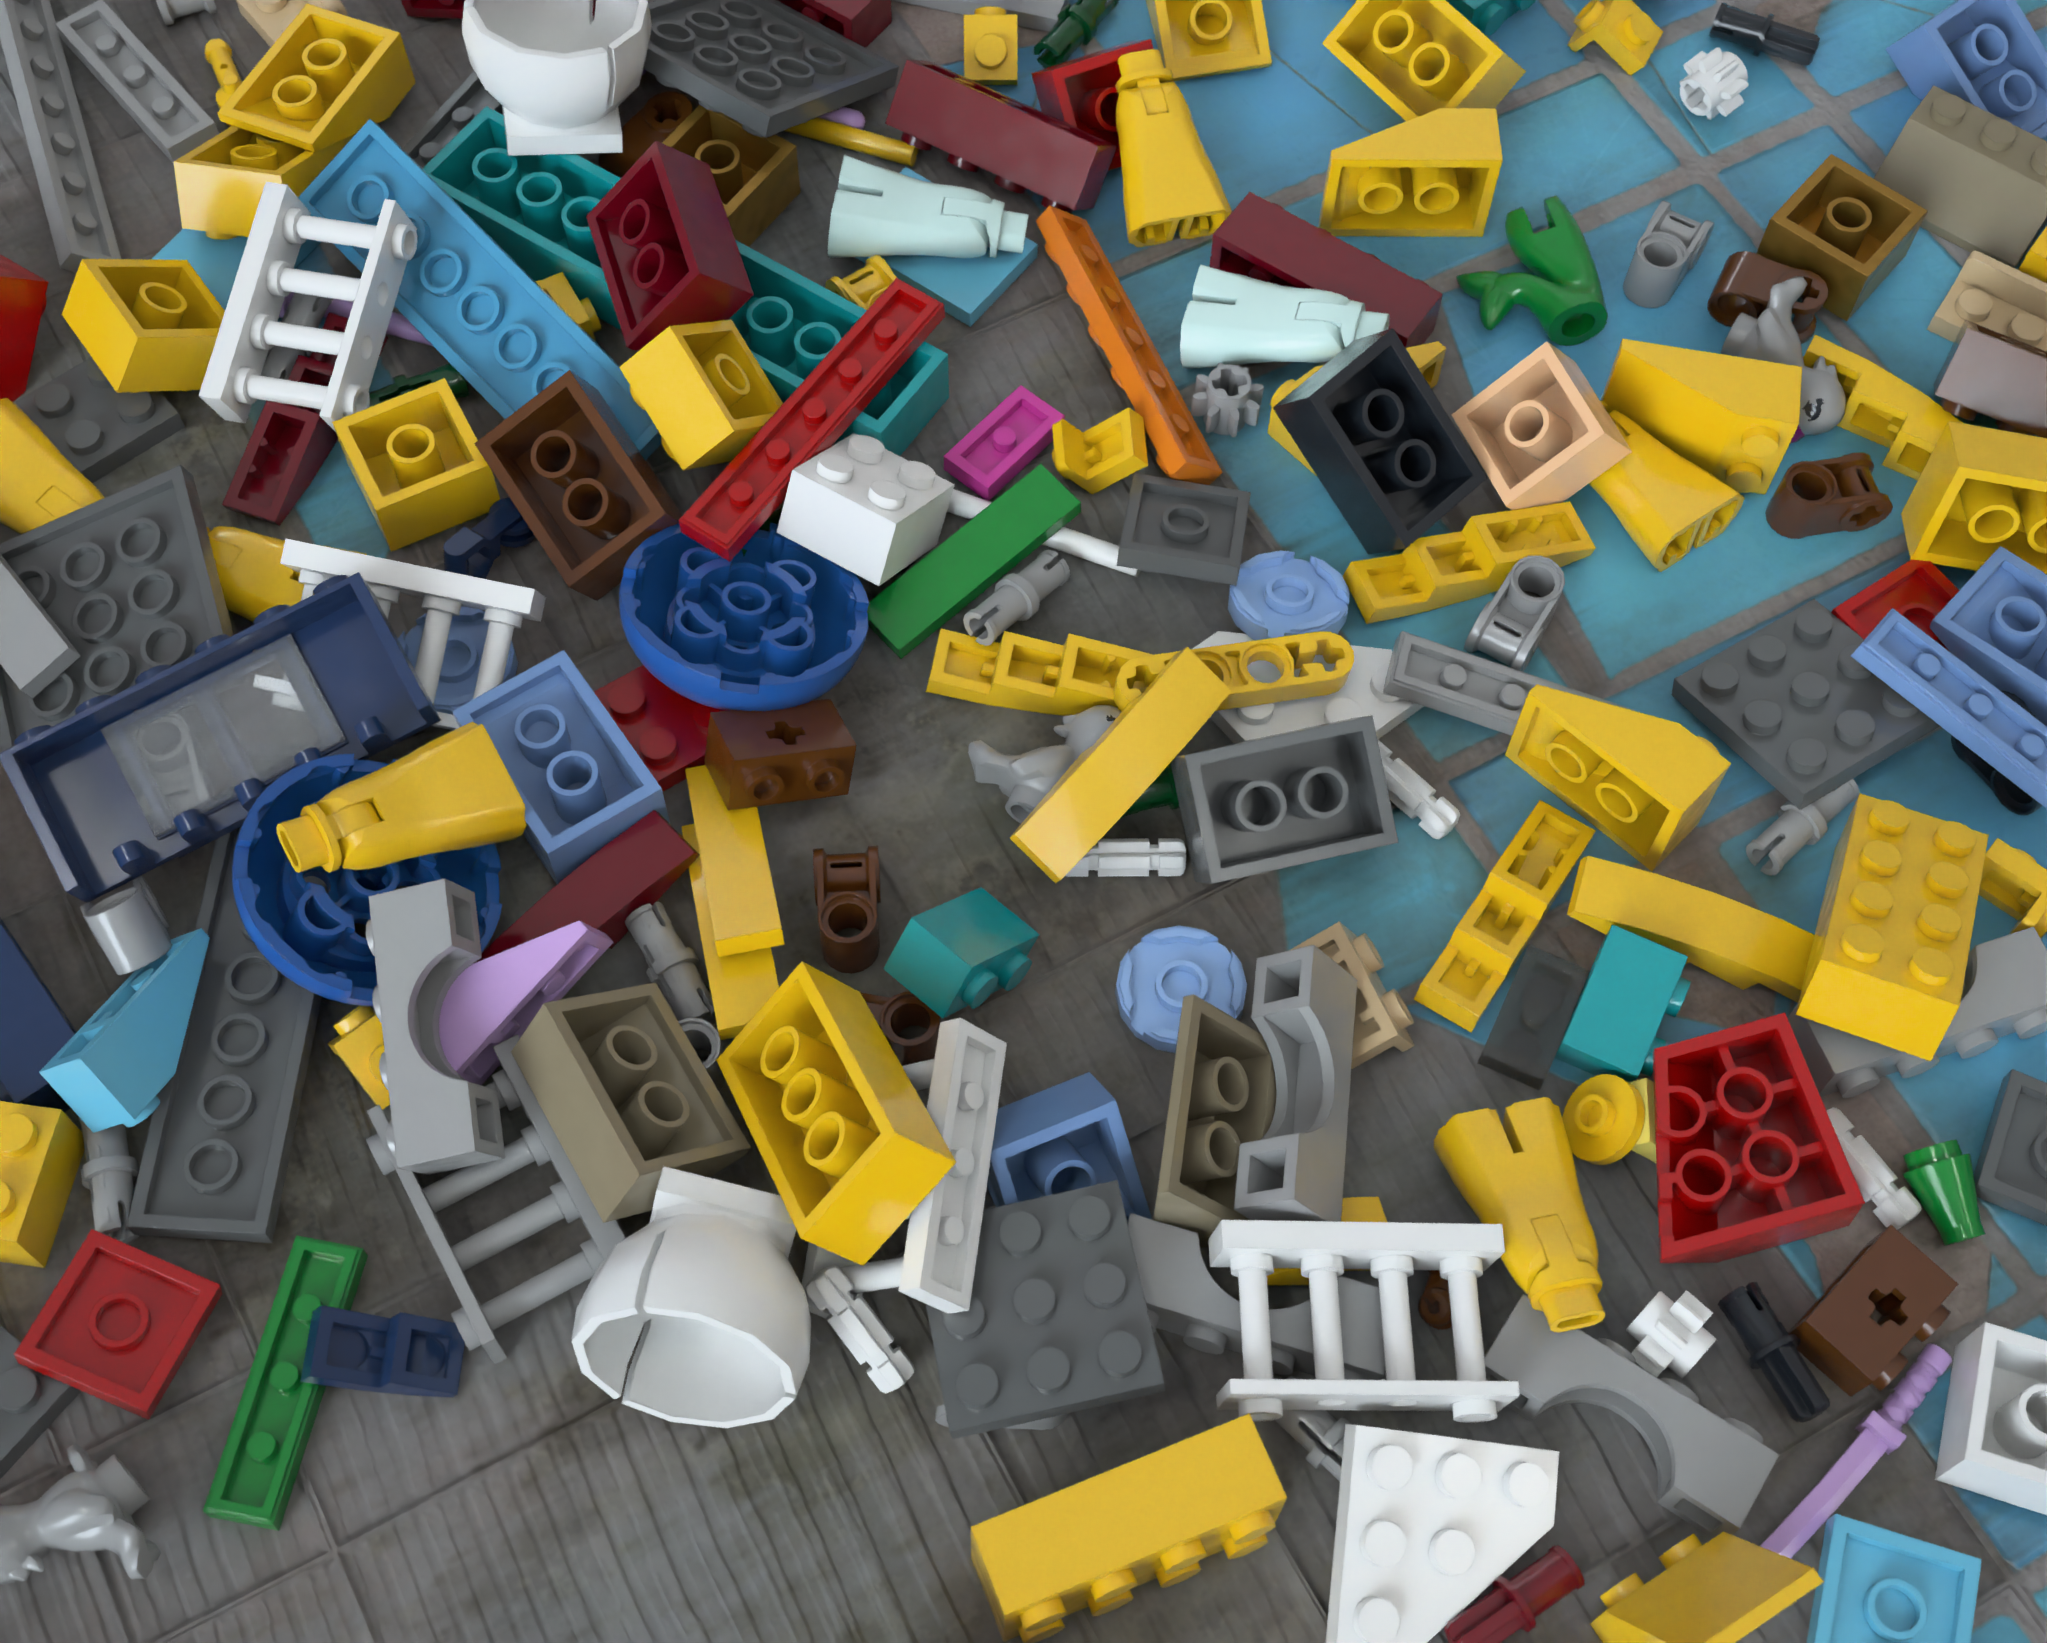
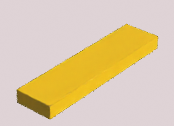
[685,765,785,957]

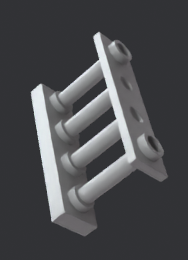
[366,1034,626,1365]

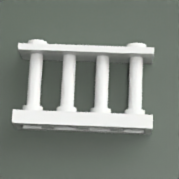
[199,182,417,432]
[253,539,546,730]
[802,1018,1007,1318]
[1208,1220,1520,1423]

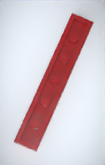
[678,277,945,562]

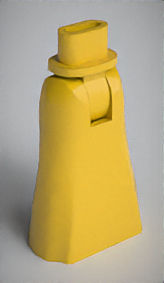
[1116,49,1232,247]
[0,398,105,534]
[1589,401,1744,572]
[206,526,367,623]
[277,721,526,873]
[1433,1097,1605,1332]

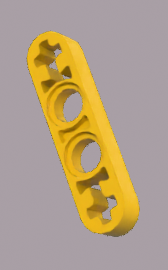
[1114,631,1354,711]

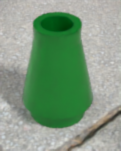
[1902,1139,1986,1246]

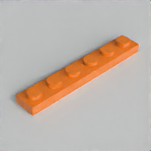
[1035,205,1223,485]

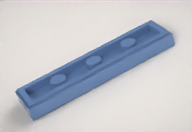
[1851,608,2047,809]

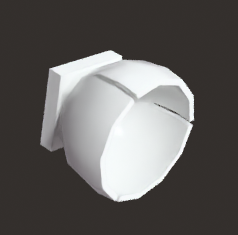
[462,0,652,156]
[572,1166,811,1428]

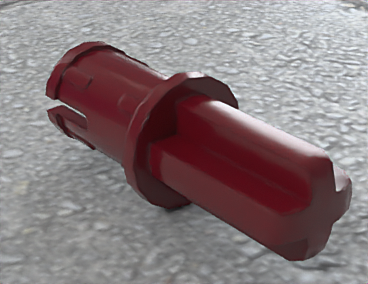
[1444,1545,1585,1643]

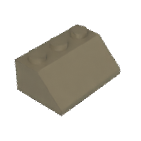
[1873,86,2047,268]
[511,982,751,1223]
[1153,994,1276,1248]

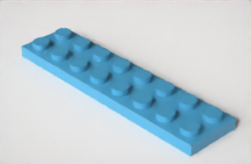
[298,119,661,461]

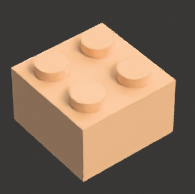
[1452,341,1632,510]

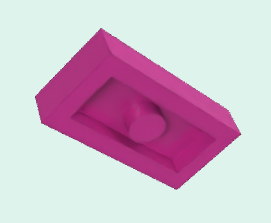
[944,385,1065,501]

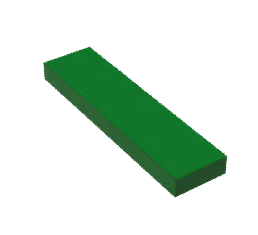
[867,464,1081,659]
[203,1235,368,1531]

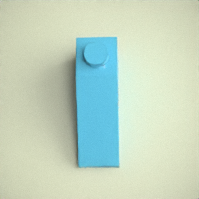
[39,928,210,1133]

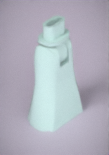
[828,155,1029,258]
[1180,264,1390,369]

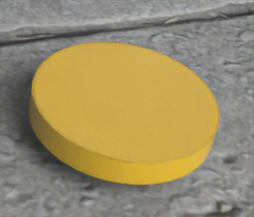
[1562,1074,1645,1165]

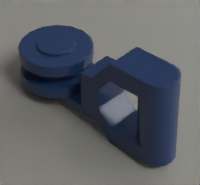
[443,497,535,579]

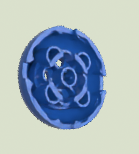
[619,522,869,711]
[232,754,502,1006]

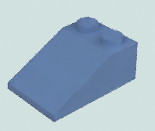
[1886,0,2047,139]
[1929,546,2047,726]
[452,650,670,884]

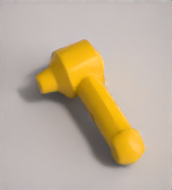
[204,38,243,127]

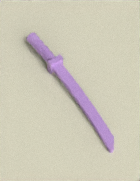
[1760,1343,1952,1559]

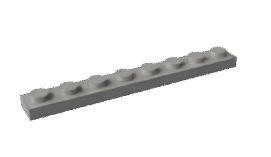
[0,0,121,273]

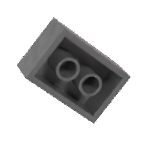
[1171,715,1399,884]

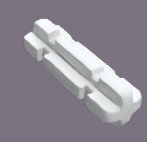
[1377,739,1460,840]
[1066,838,1186,877]
[1826,1107,1922,1230]
[805,1264,915,1394]

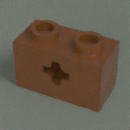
[704,699,857,810]
[1788,1225,1958,1397]

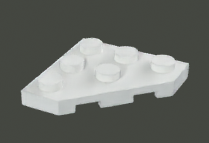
[1192,631,1424,743]
[1325,1424,1559,1643]

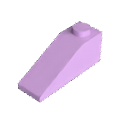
[439,921,613,1085]

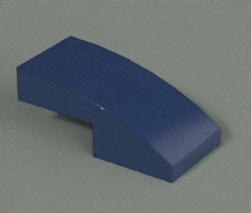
[301,1305,465,1397]

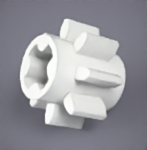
[1679,47,1749,120]
[1626,1290,1717,1379]

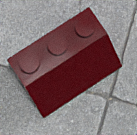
[586,141,754,351]

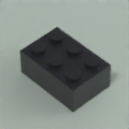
[1273,328,1487,555]

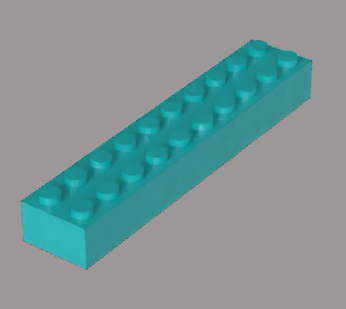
[422,106,949,456]

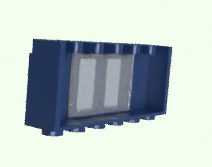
[0,572,441,903]

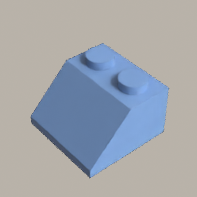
[987,1072,1152,1223]

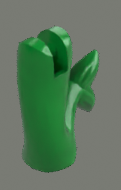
[1456,195,1608,346]

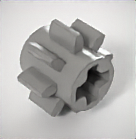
[1191,363,1264,437]

